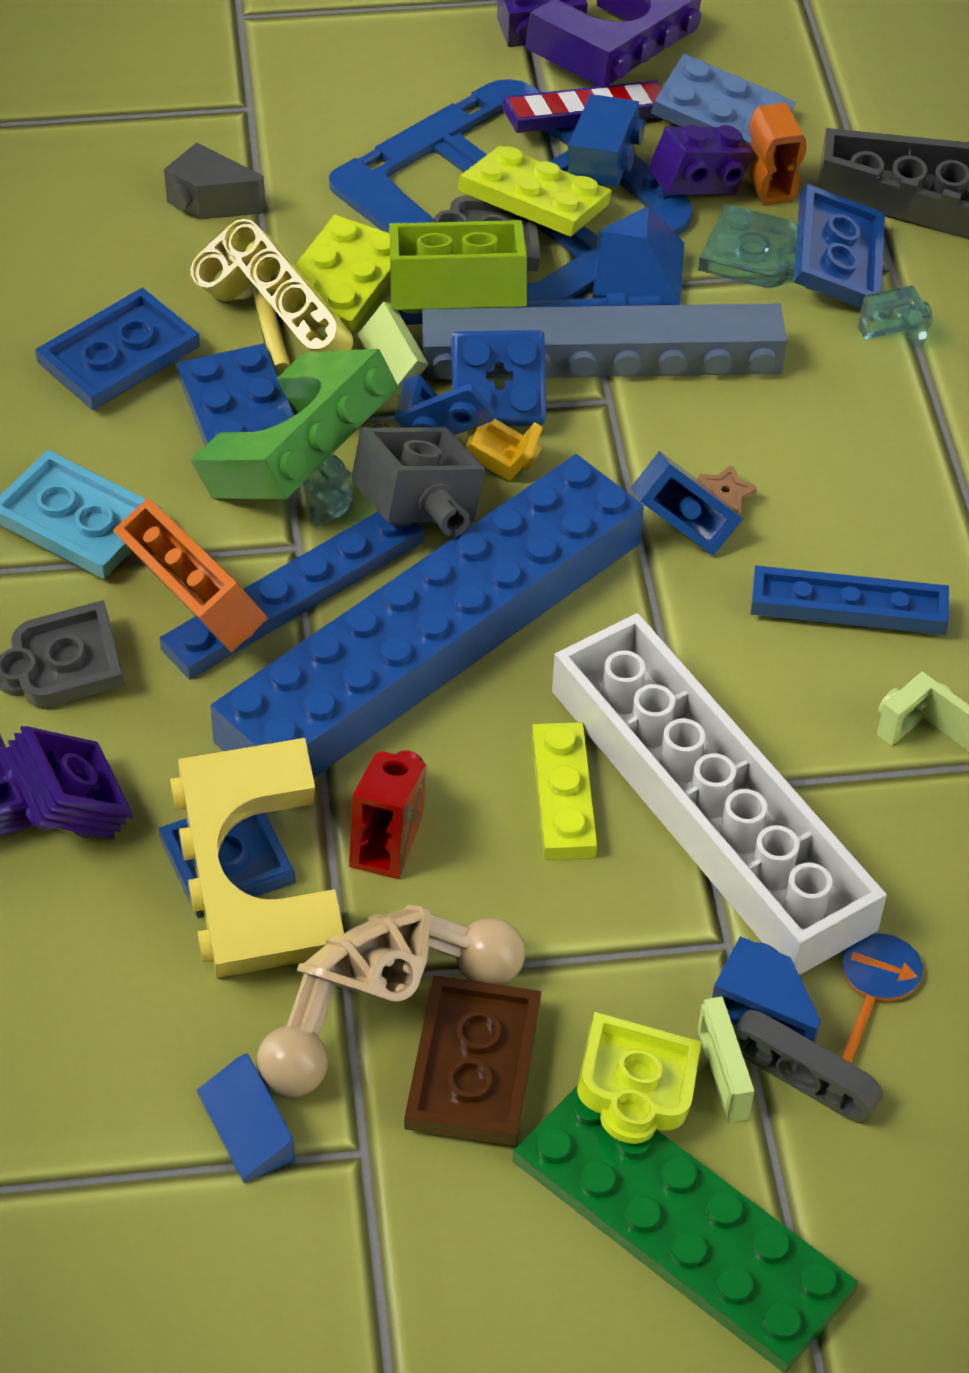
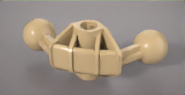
[256,904,525,1098]

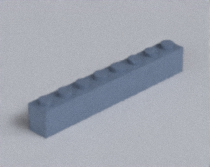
[422,303,787,380]

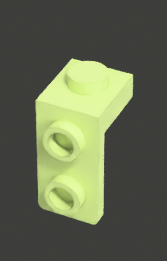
[877,671,969,752]

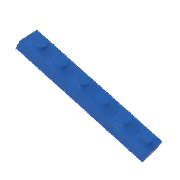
[159,511,423,680]

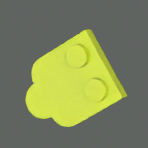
[577,1012,701,1144]

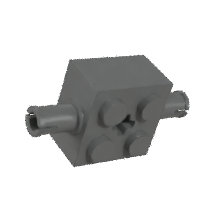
[351,423,485,537]

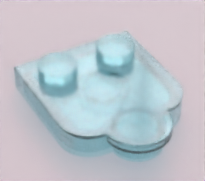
[698,204,798,288]

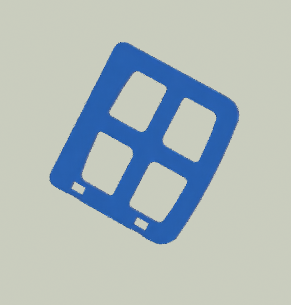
[329,79,692,301]

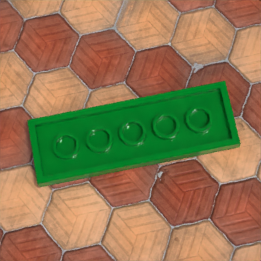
[513,1086,858,1373]

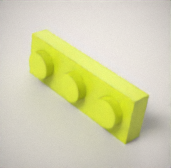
[532,722,597,860]

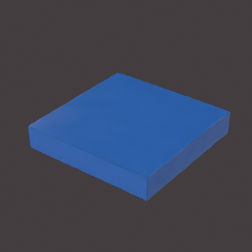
[159,813,296,918]

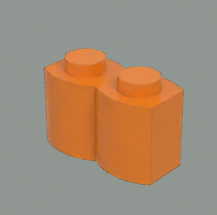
[746,103,807,206]

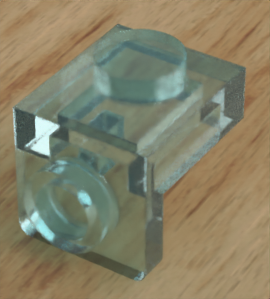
[858,285,933,347]
[303,455,353,527]

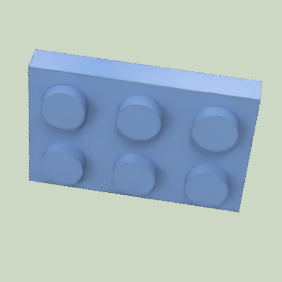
[651,54,796,145]

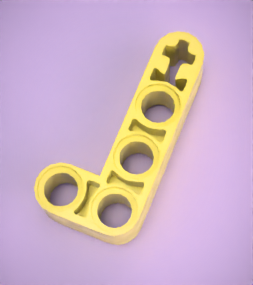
[191,219,353,352]

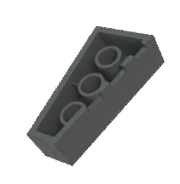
[818,128,969,239]

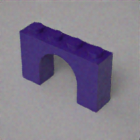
[525,0,701,88]

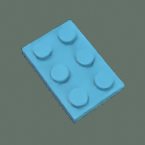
[0,449,161,579]

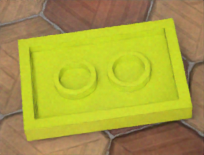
[457,145,612,237]
[295,214,391,334]

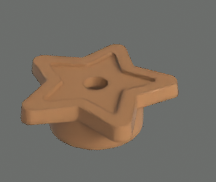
[697,466,757,514]

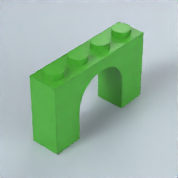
[190,349,399,499]

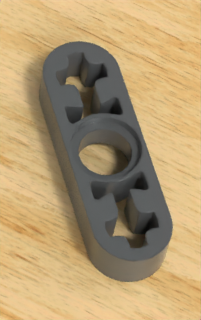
[733,1010,883,1122]

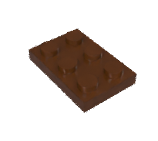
[404,975,542,1146]

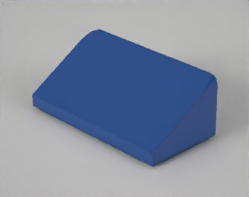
[197,1053,296,1183]

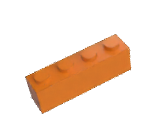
[113,497,268,653]

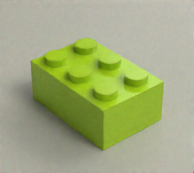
[389,220,527,314]

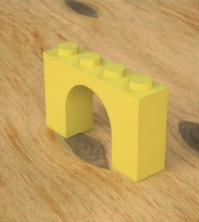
[170,738,344,978]

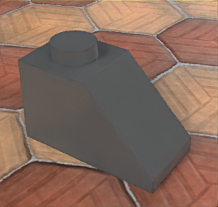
[164,142,266,219]

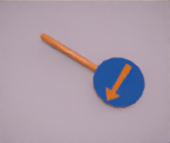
[842,933,923,1063]

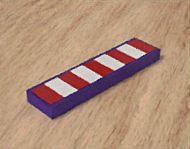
[502,80,662,133]

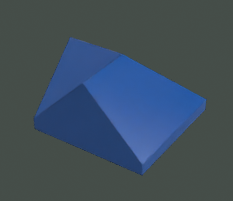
[592,206,685,305]

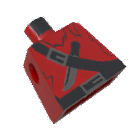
[349,750,427,879]

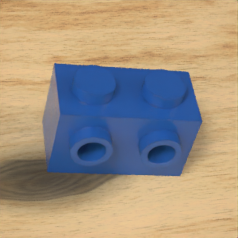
[568,94,645,187]

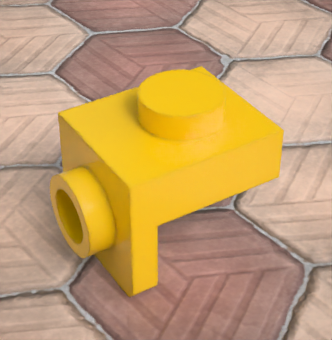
[465,418,543,482]

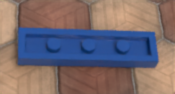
[750,565,949,635]

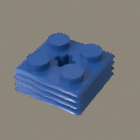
[451,330,546,426]

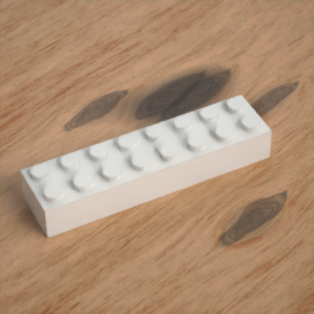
[552,613,887,975]

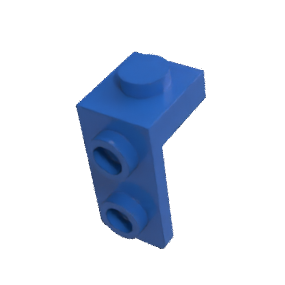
[394,374,495,436]

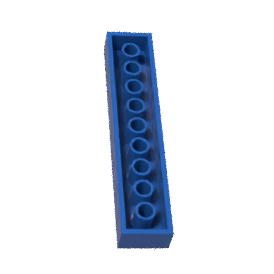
[210,454,644,779]

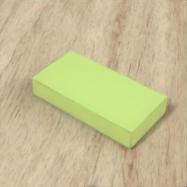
[358,302,429,396]
[697,996,755,1123]

